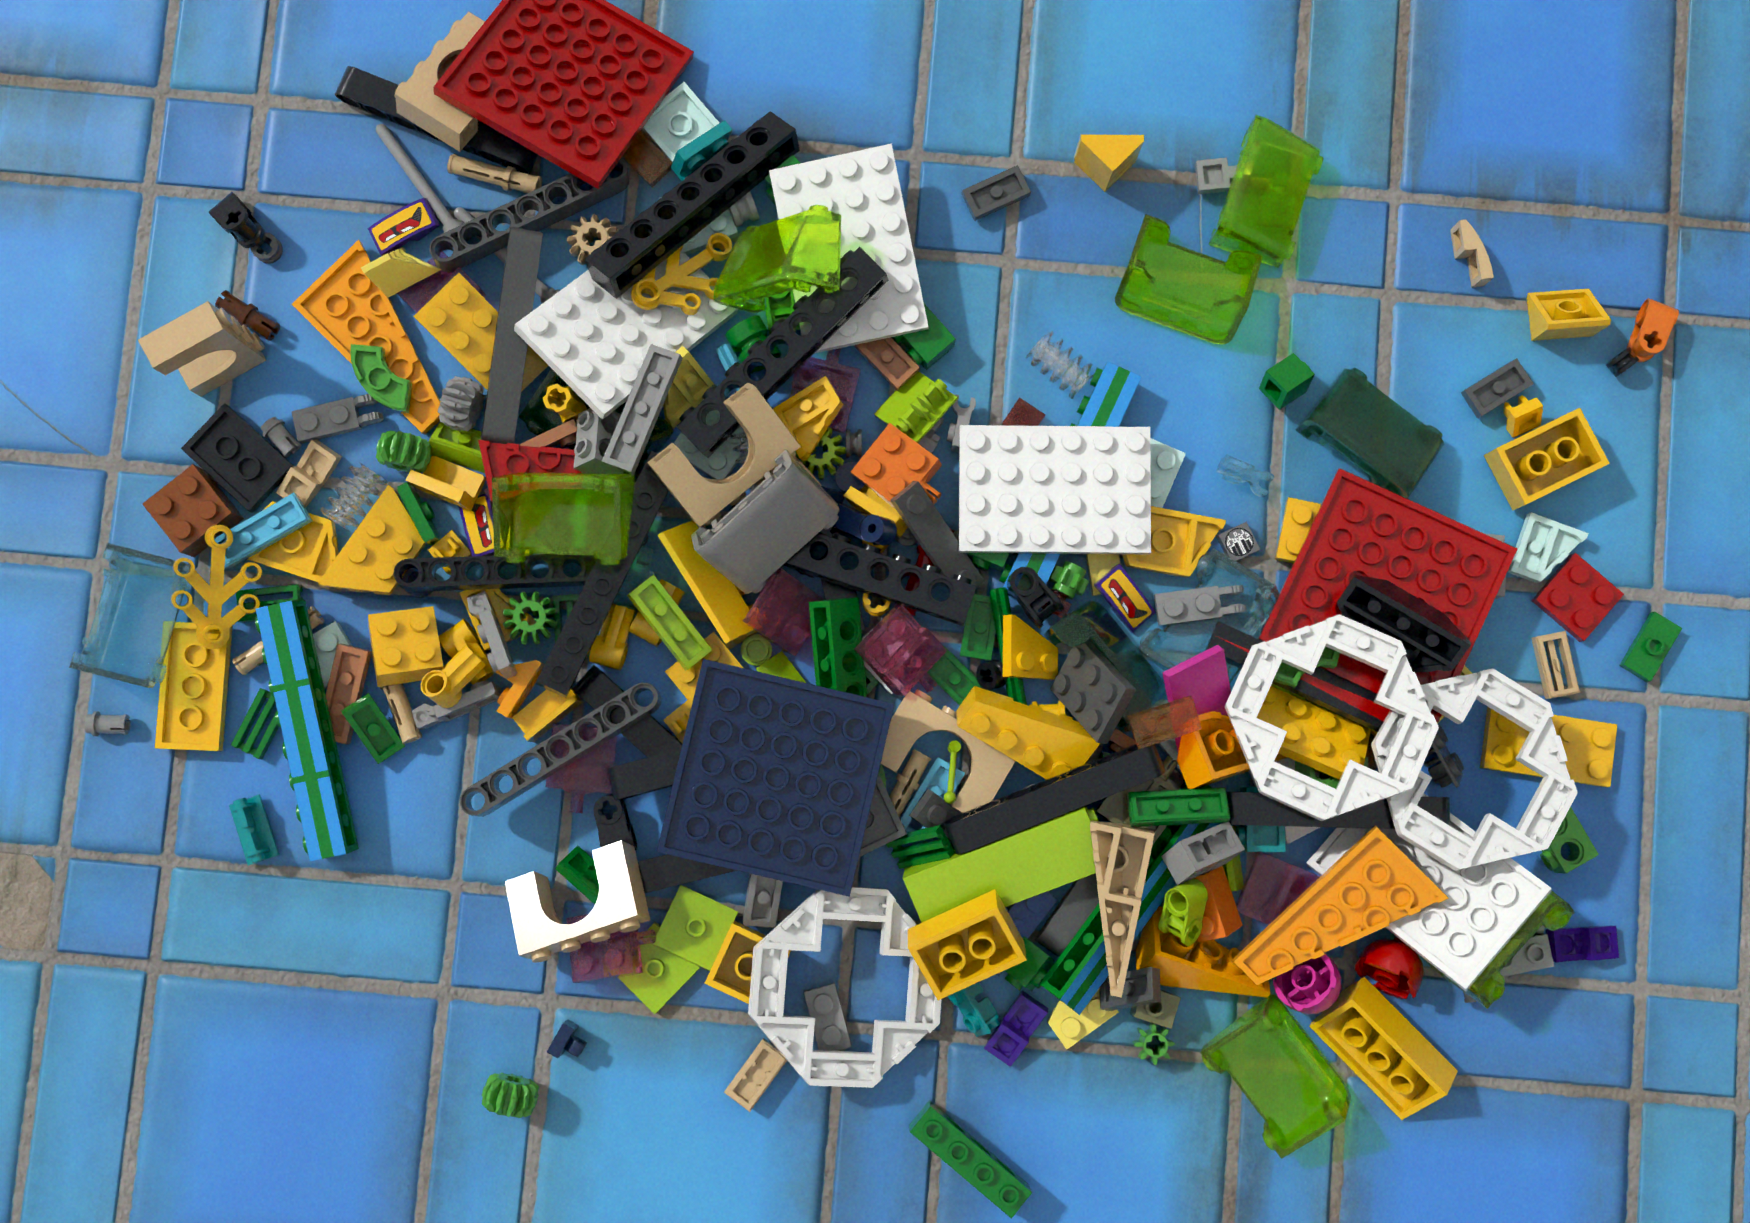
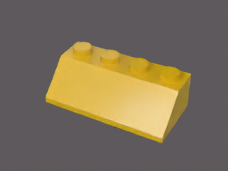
[657,520,763,649]
[1309,977,1458,1120]

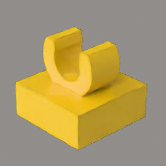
[1503,395,1543,438]
[428,530,472,575]
[663,700,692,744]

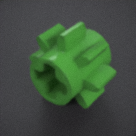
[1049,561,1089,600]
[1132,1022,1175,1065]

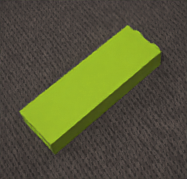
[903,806,1099,923]

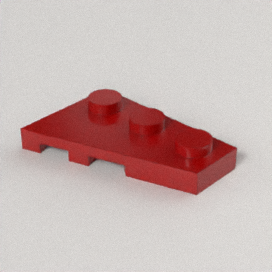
[478,440,587,503]

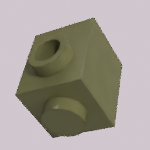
[1130,990,1181,1029]

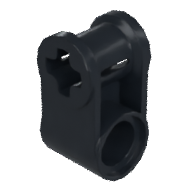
[209,192,264,248]
[1007,567,1064,629]
[593,794,637,851]

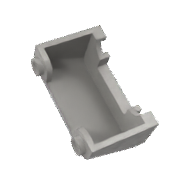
[691,449,839,594]

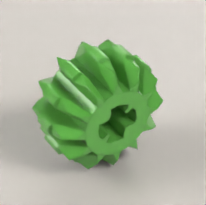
[376,430,432,473]
[503,591,557,645]
[481,1073,539,1118]

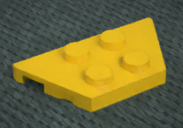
[318,485,426,595]
[247,501,342,590]
[1122,506,1226,578]

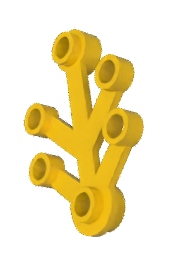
[631,233,732,315]
[171,525,262,649]

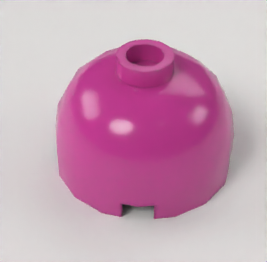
[1273,953,1341,1014]

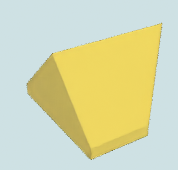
[361,247,442,298]

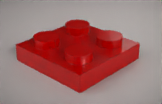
[1531,553,1624,642]

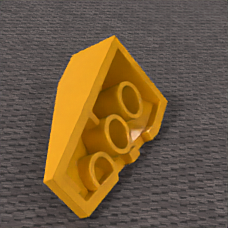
[1177,711,1288,789]
[1136,906,1271,998]

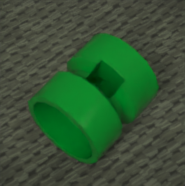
[725,315,782,374]

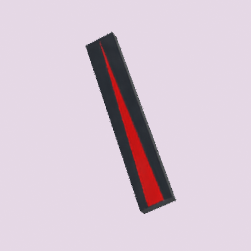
[1205,621,1390,732]

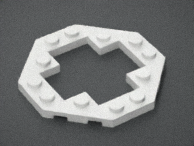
[1225,614,1439,821]
[1371,668,1578,871]
[748,887,942,1088]

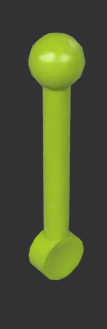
[944,740,961,804]

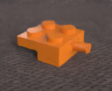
[850,423,942,508]

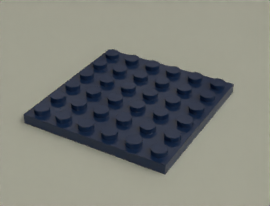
[657,659,894,897]

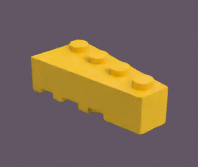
[956,686,1100,780]

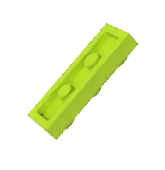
[627,574,712,671]

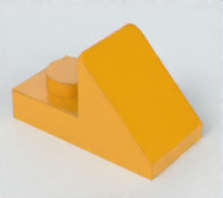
[495,660,545,719]

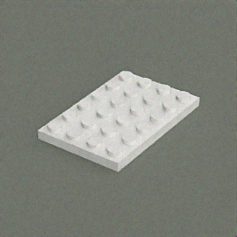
[769,143,929,354]
[514,252,739,420]
[959,425,1151,555]
[1306,793,1552,991]

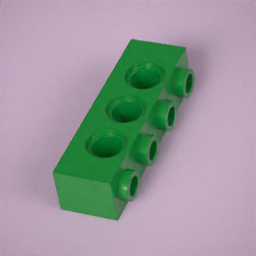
[809,597,867,697]
[909,1100,1032,1219]

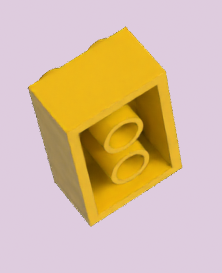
[1483,408,1610,511]
[908,889,1027,1000]

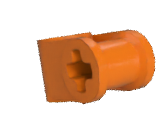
[1627,298,1679,362]

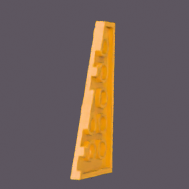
[292,240,440,435]
[1233,825,1449,985]

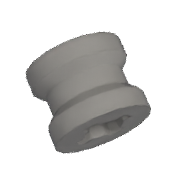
[729,191,760,228]

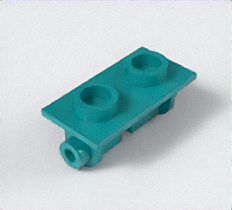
[229,794,279,866]
[948,982,1000,1037]

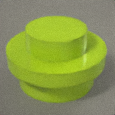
[741,634,772,666]

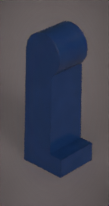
[821,486,897,546]

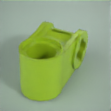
[1158,878,1208,946]

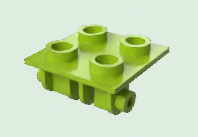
[874,371,958,443]

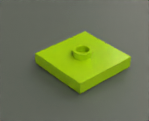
[652,885,738,971]
[610,922,700,1014]

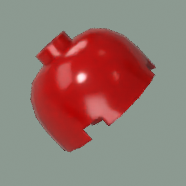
[1355,937,1424,999]

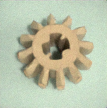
[567,214,618,265]

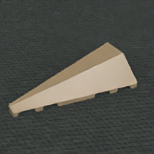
[1090,821,1155,998]

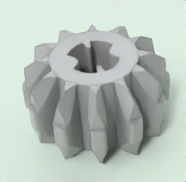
[438,376,485,431]

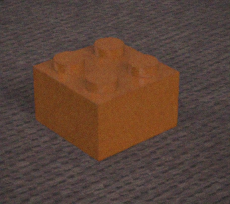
[142,464,244,557]

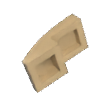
[1450,219,1494,288]
[276,439,342,508]

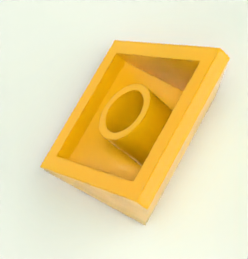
[1074,134,1144,192]
[1527,289,1611,341]

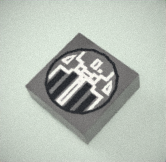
[1216,521,1260,564]

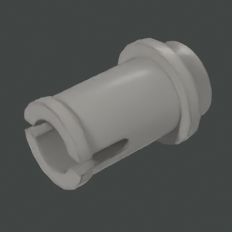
[261,417,301,458]
[85,711,130,737]

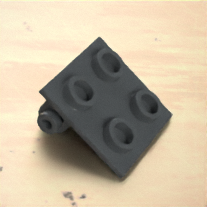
[1424,724,1464,788]

